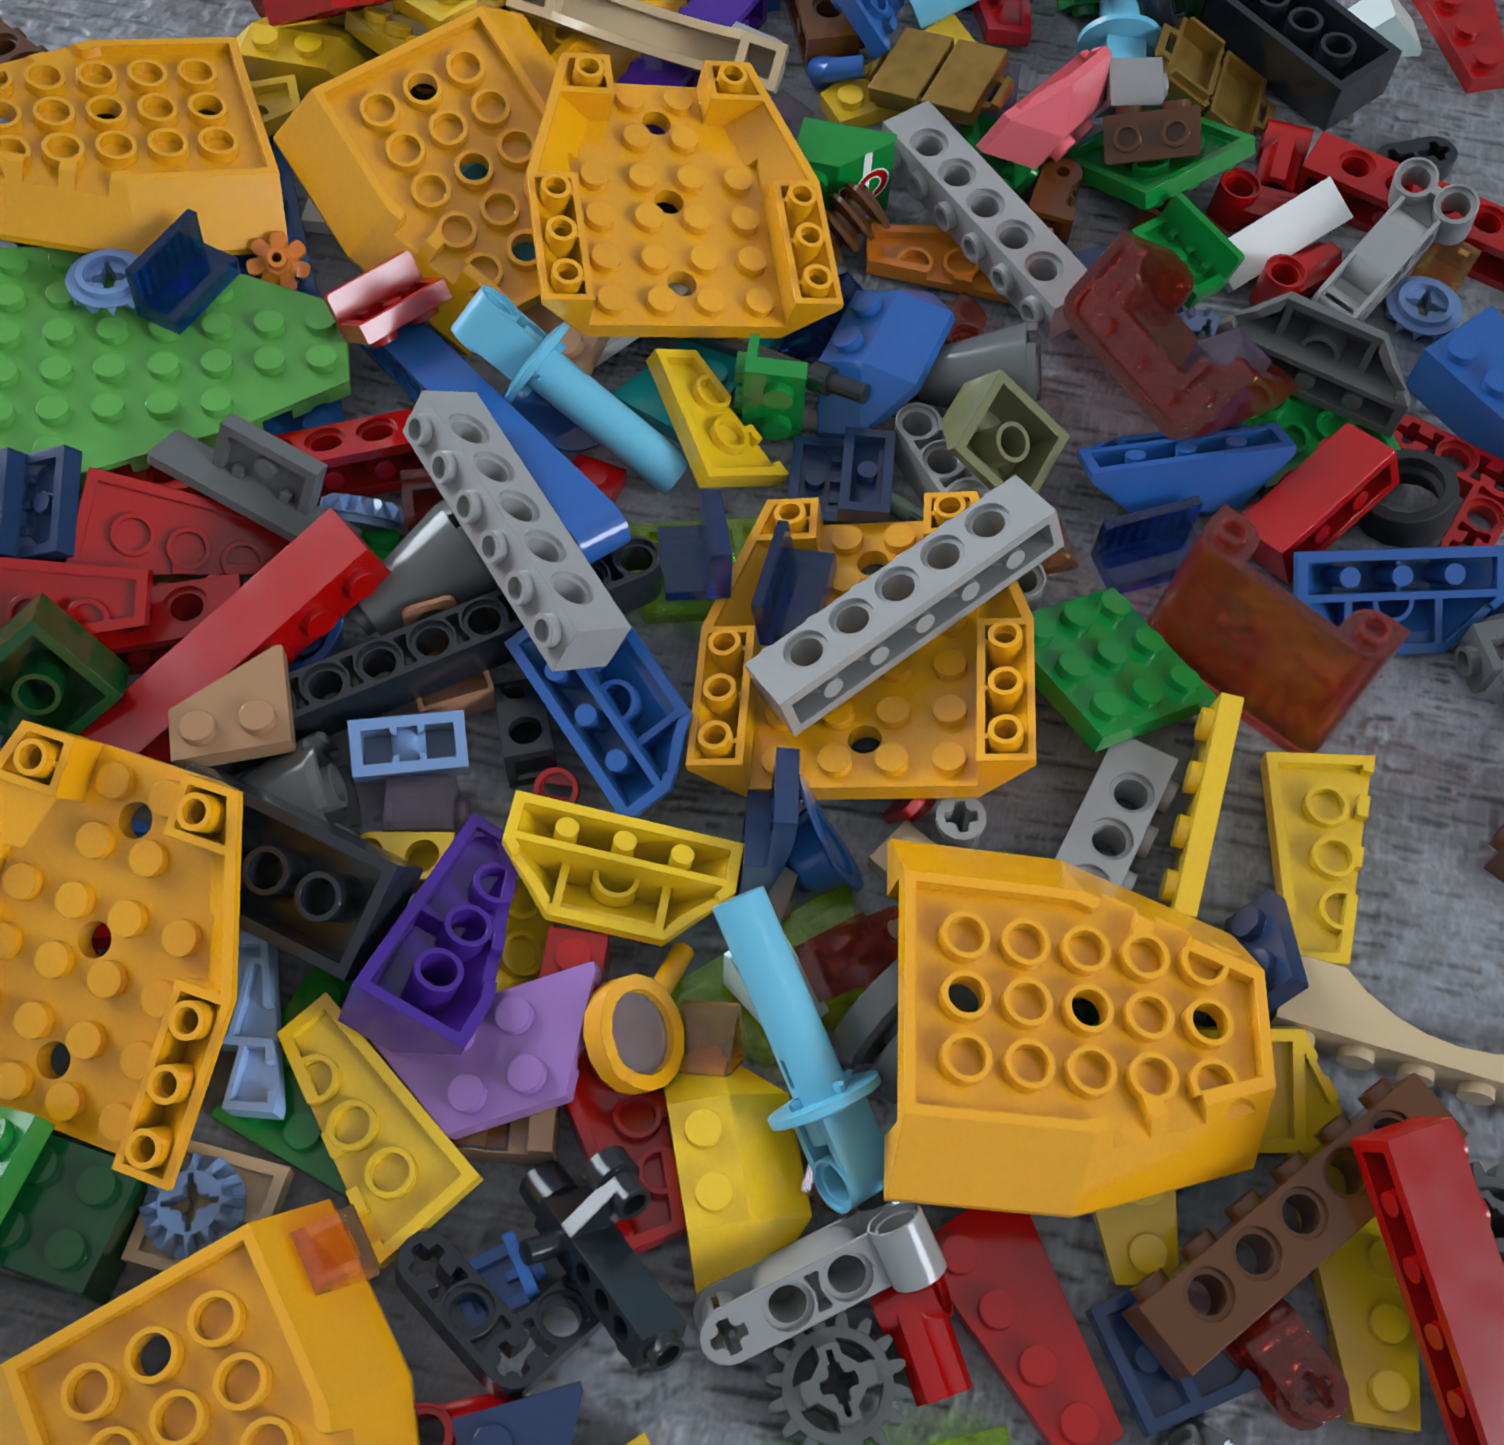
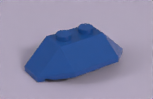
[817,290,955,439]
[1077,422,1296,522]
[1293,545,1504,656]
[504,624,693,818]

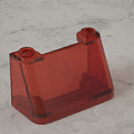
[1063,231,1298,442]
[1146,503,1411,753]

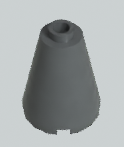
[917,321,1042,408]
[349,499,500,637]
[239,732,362,837]

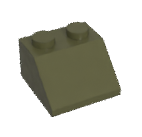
[941,369,1070,493]

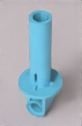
[1077,0,1162,58]
[451,285,689,495]
[712,885,884,1214]

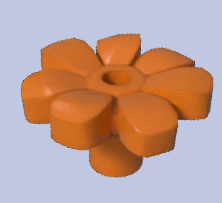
[246,231,311,291]

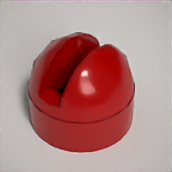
[533,767,580,804]

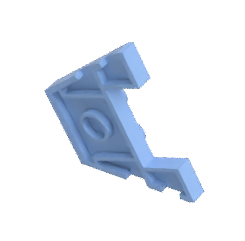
[220,932,286,1120]

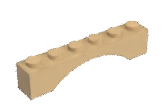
[505,0,789,97]
[1269,954,1504,1107]

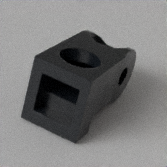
[494,678,557,788]

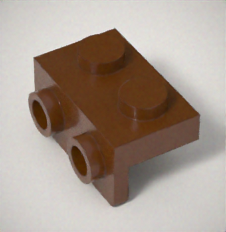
[1103,99,1202,165]

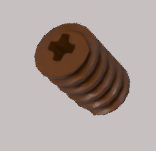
[825,181,891,264]

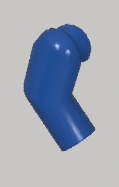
[807,55,865,89]

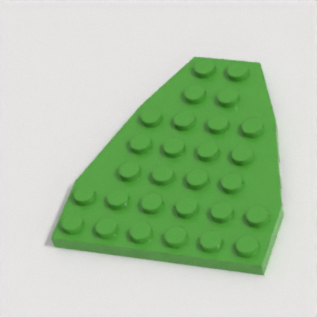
[0,247,351,488]

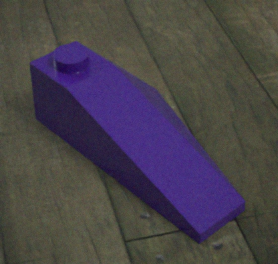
[338,813,518,1055]

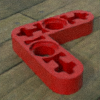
[1393,415,1504,546]

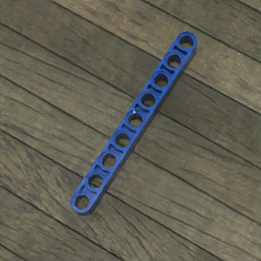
[359,321,631,565]

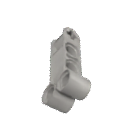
[1311,157,1480,322]
[692,1190,947,1366]

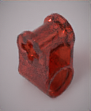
[1226,1298,1350,1431]

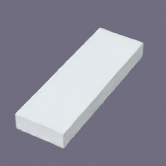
[1224,176,1353,294]

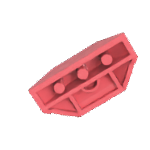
[976,45,1112,169]

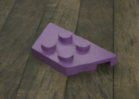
[372,961,602,1140]

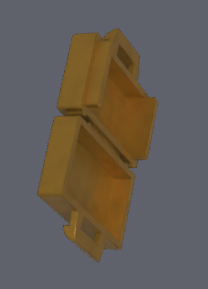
[1155,17,1276,135]
[865,27,1015,126]

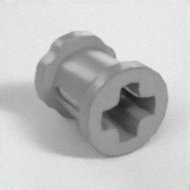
[929,798,987,850]

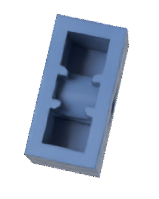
[347,710,469,785]

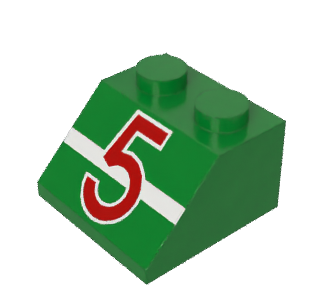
[797,117,897,212]

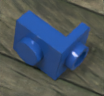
[450,1230,548,1330]

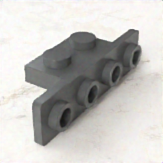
[147,413,362,542]

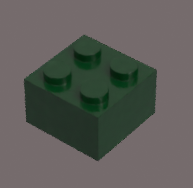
[0,592,130,738]
[0,1134,148,1306]

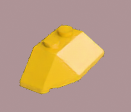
[236,17,376,101]
[502,790,744,947]
[663,1052,812,1307]

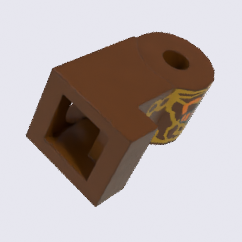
[1028,157,1083,247]

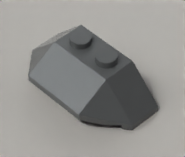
[1206,291,1411,438]

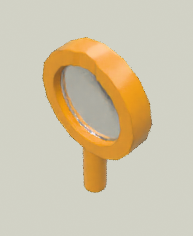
[583,942,694,1095]

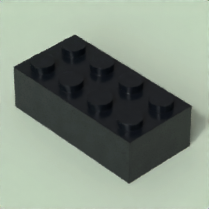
[1201,0,1402,131]
[186,764,424,981]

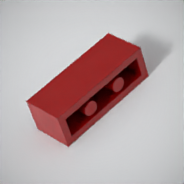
[1235,422,1400,584]

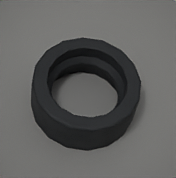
[1357,449,1460,547]

